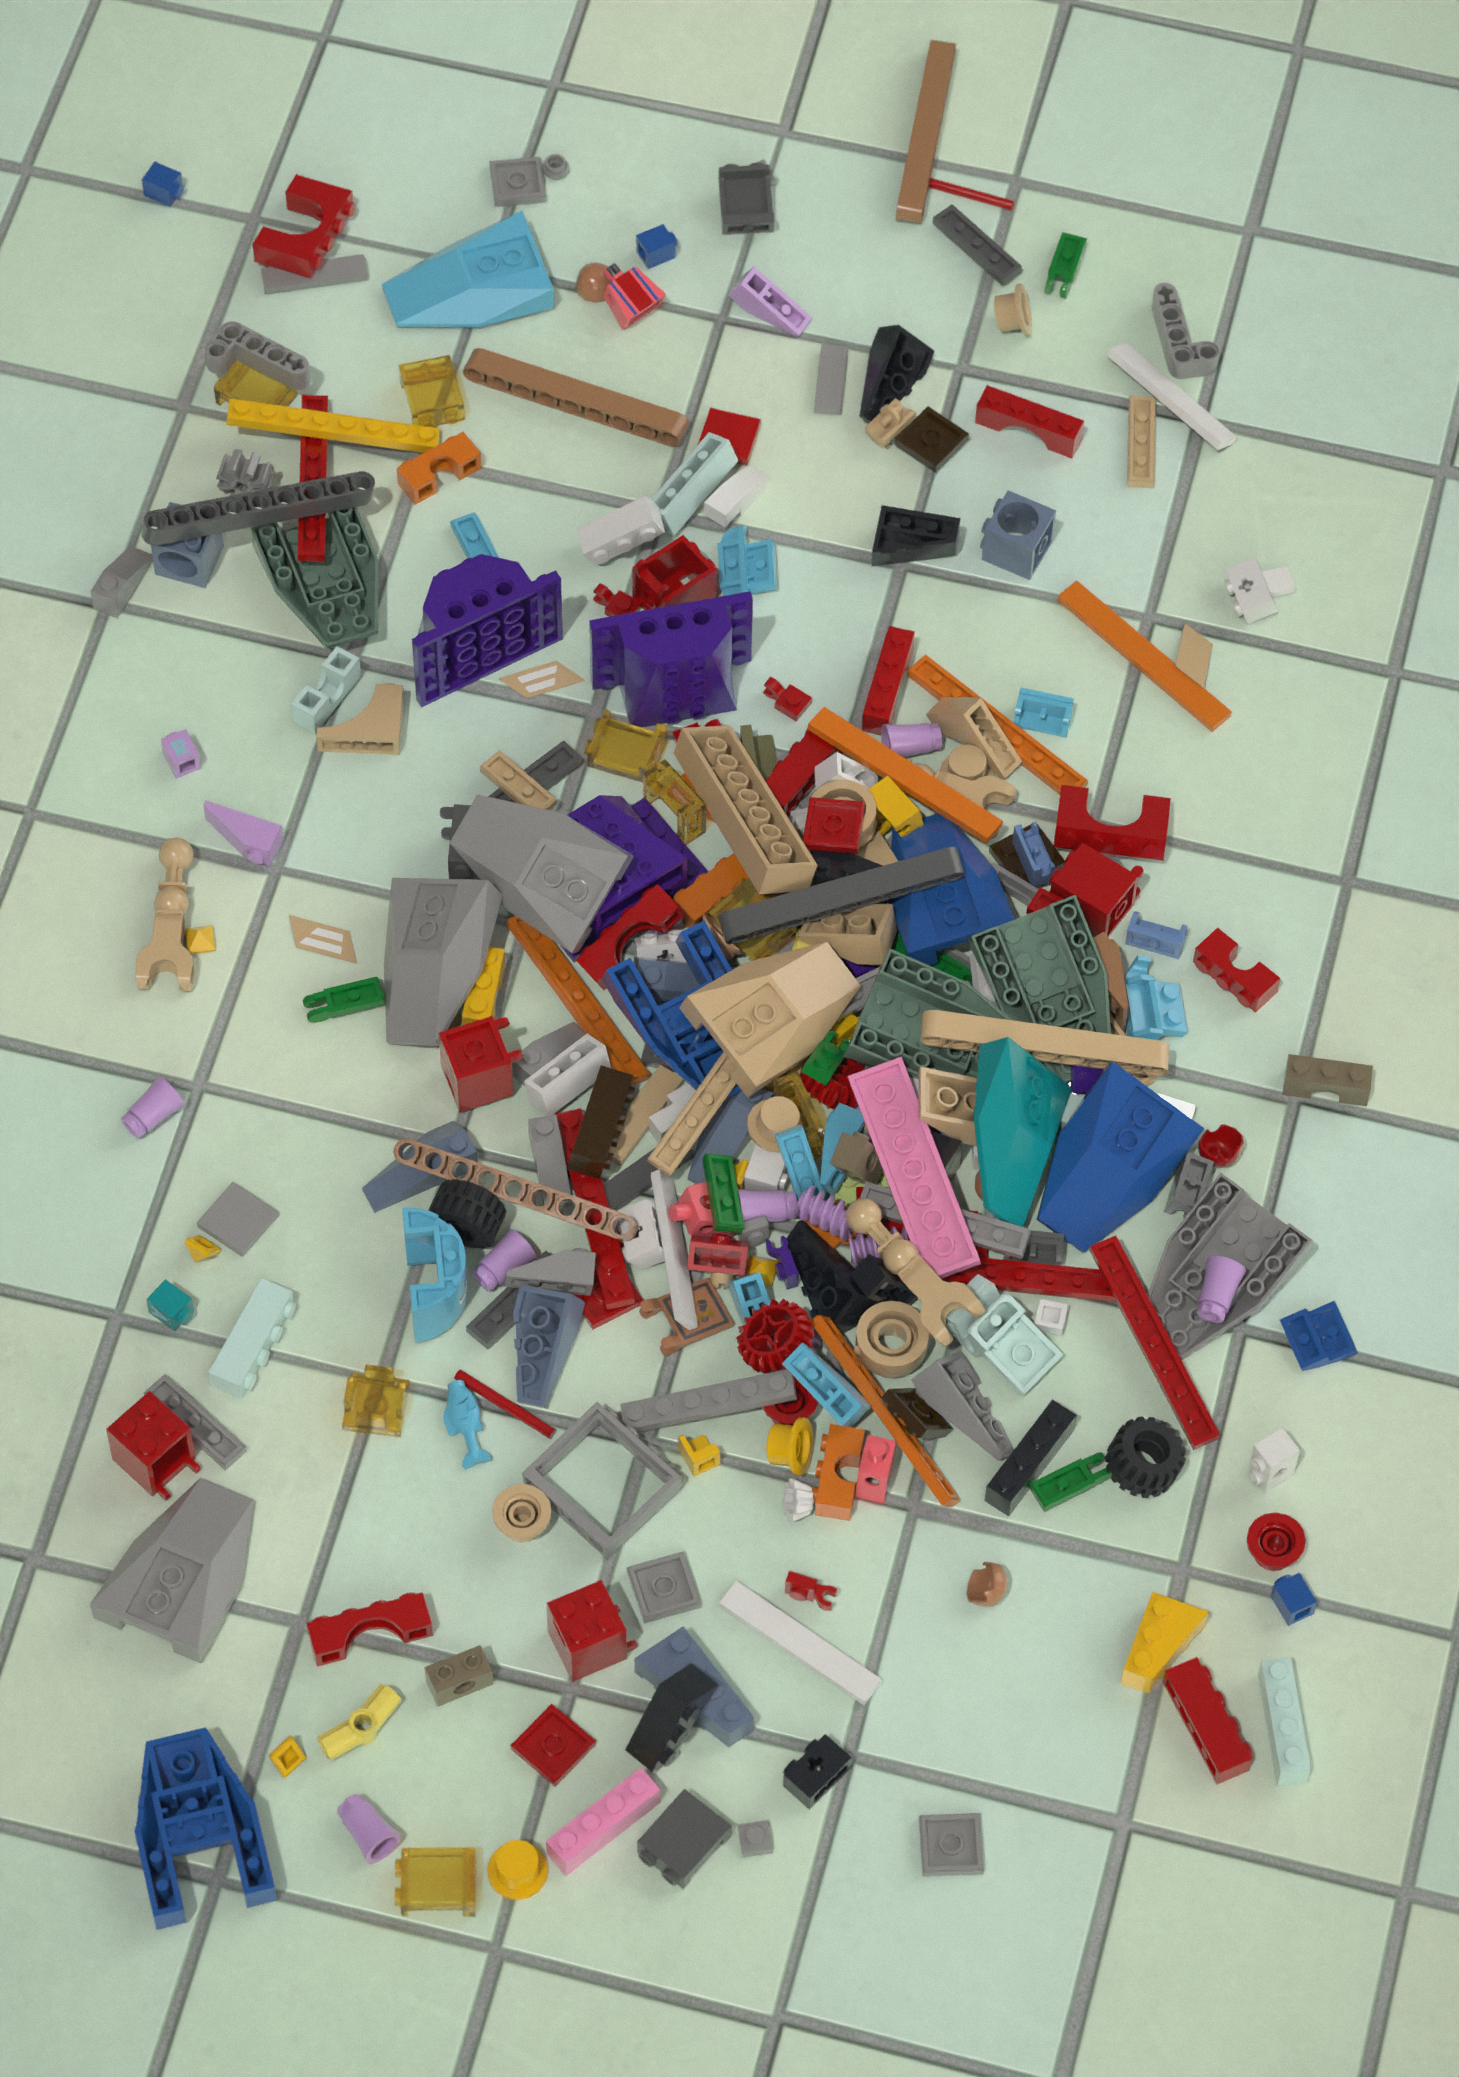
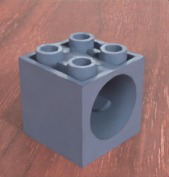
[980,490,1056,580]
[151,502,224,588]

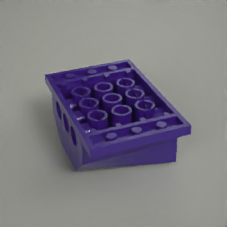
[412,554,563,708]
[589,591,753,730]
[561,795,708,963]

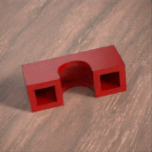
[1193,927,1280,1013]

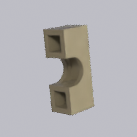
[1282,1054,1373,1107]

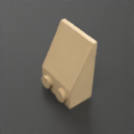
[798,904,897,966]
[919,1067,977,1146]

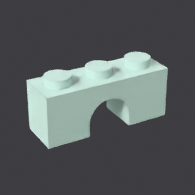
[291,646,361,734]

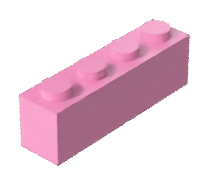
[546,1767,660,1876]

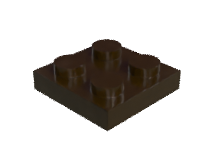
[895,406,969,472]
[989,822,1065,884]
[882,1388,953,1439]

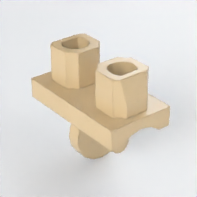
[865,398,916,448]

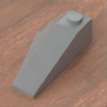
[911,1351,1014,1460]

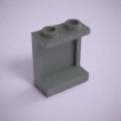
[718,162,775,235]
[637,1789,731,1889]

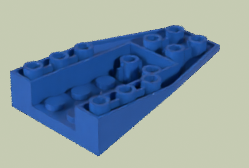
[888,813,1015,965]
[1037,1061,1204,1253]

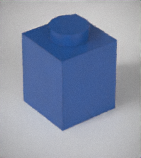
[142,161,184,207]
[636,224,678,269]
[1271,1572,1317,1626]

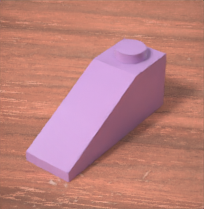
[728,267,812,337]
[203,800,283,866]

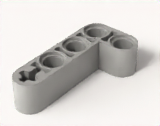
[1152,283,1220,379]
[205,321,310,390]

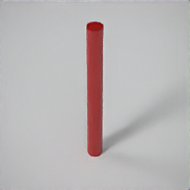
[929,178,1015,211]
[454,1369,556,1439]

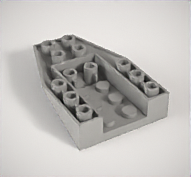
[450,795,634,953]
[384,878,503,1046]
[1148,1173,1315,1360]
[90,1478,254,1663]

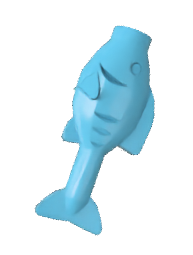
[444,1380,492,1469]

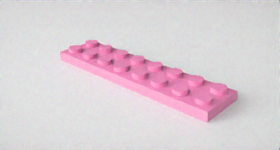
[848,1057,981,1278]

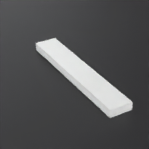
[1107,343,1237,450]
[651,1169,698,1331]
[719,1580,882,1705]

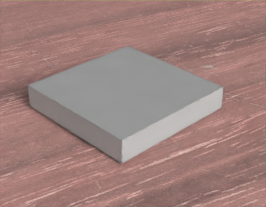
[489,157,546,207]
[197,1182,278,1257]
[627,1551,701,1624]
[919,1813,984,1877]

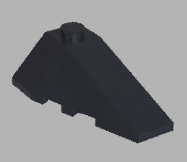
[859,324,935,423]
[786,1220,879,1334]

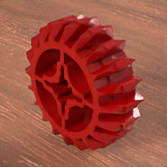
[800,1055,865,1109]
[736,1298,815,1374]

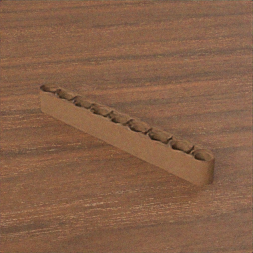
[896,40,956,224]
[463,348,689,447]
[393,1138,638,1241]

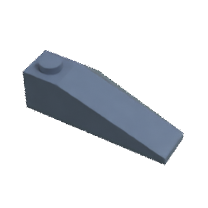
[513,1285,585,1408]

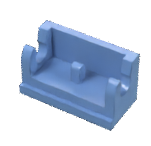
[1012,822,1056,886]
[1125,911,1188,959]

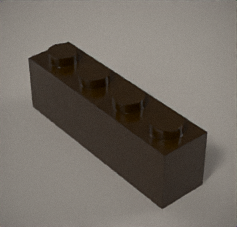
[568,1065,635,1179]

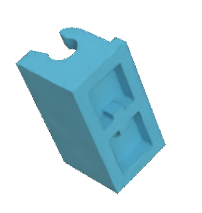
[1013,688,1074,738]

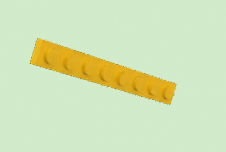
[226,398,440,453]

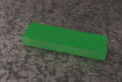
[702,1153,745,1233]

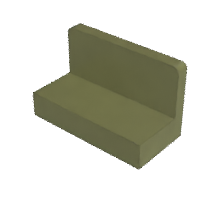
[740,725,777,779]

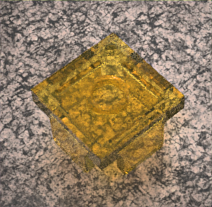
[342,1365,410,1437]

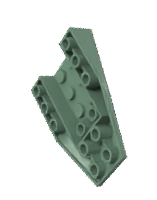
[251,507,378,649]
[967,895,1111,1082]
[843,949,1011,1079]

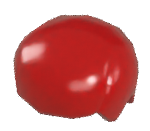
[1198,1124,1244,1167]

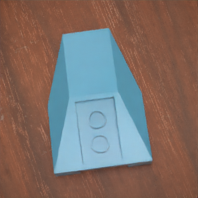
[382,210,554,327]

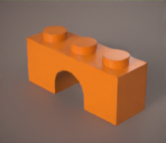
[396,432,482,505]
[812,1424,865,1521]

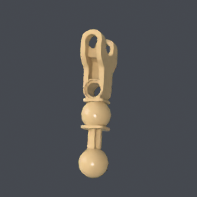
[852,758,1017,839]
[136,837,195,991]
[846,1198,986,1347]

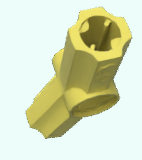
[317,1684,401,1761]

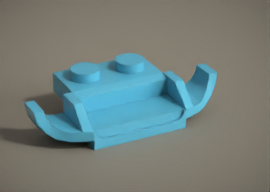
[718,525,777,596]
[1124,955,1188,1040]

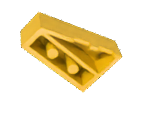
[1121,1592,1209,1693]

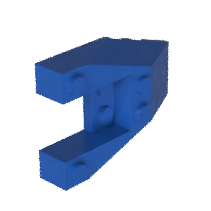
[602,921,742,1099]
[135,1727,277,1930]

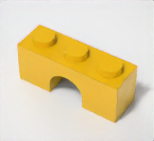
[462,947,505,1025]

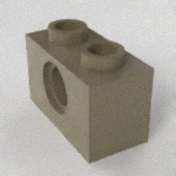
[829,1131,883,1184]
[425,1645,493,1707]

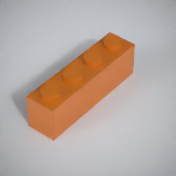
[672,853,751,928]

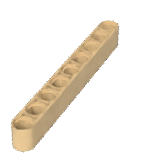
[920,1010,1169,1076]

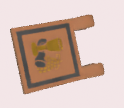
[639,1278,734,1356]

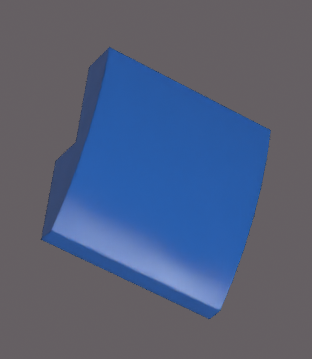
[1280,1300,1358,1371]

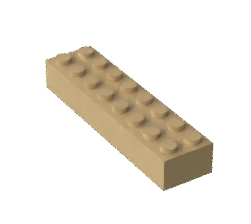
[674,725,817,894]

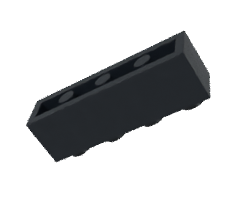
[985,1399,1077,1517]

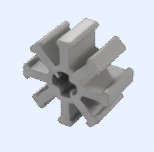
[216,449,274,496]

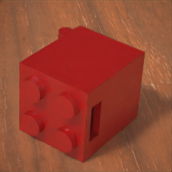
[632,535,717,610]
[1049,843,1143,937]
[439,1016,523,1113]
[106,1391,201,1500]
[546,1580,638,1682]

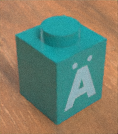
[146,1279,194,1331]

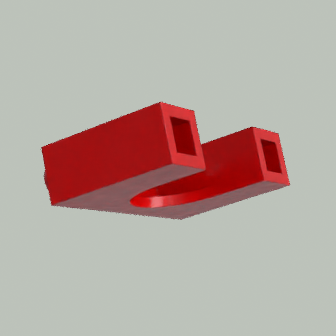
[252,174,356,279]
[1053,785,1171,861]

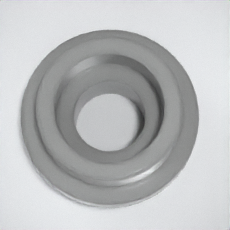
[543,154,568,179]

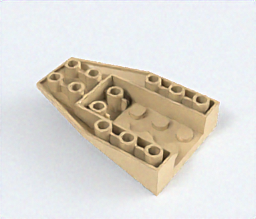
[679,942,861,1098]

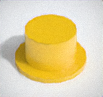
[766,1417,814,1476]
[487,1840,548,1900]

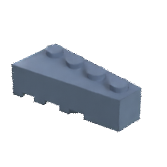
[634,1626,754,1747]

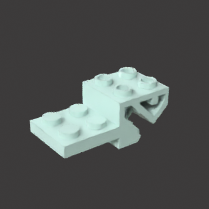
[945,1274,1064,1396]

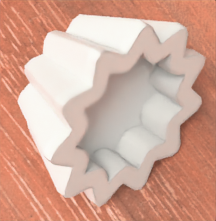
[782,1478,814,1521]

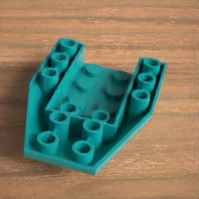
[973,1037,1071,1227]

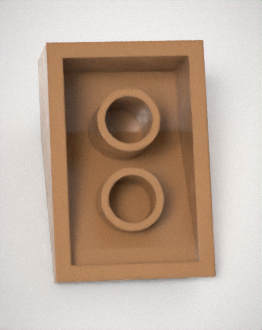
[1093,932,1128,1033]

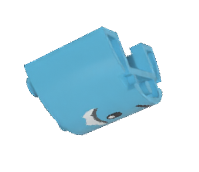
[402,1208,468,1343]

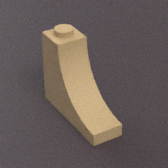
[316,683,404,755]
[926,697,1022,779]

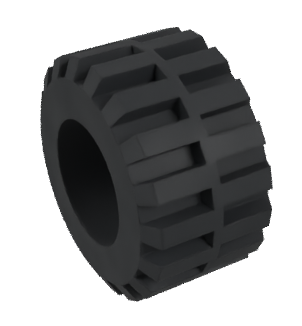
[428,1179,506,1249]
[1105,1416,1186,1498]

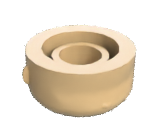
[807,780,877,848]
[854,1301,931,1378]

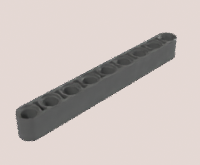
[141,471,375,545]
[718,847,965,944]

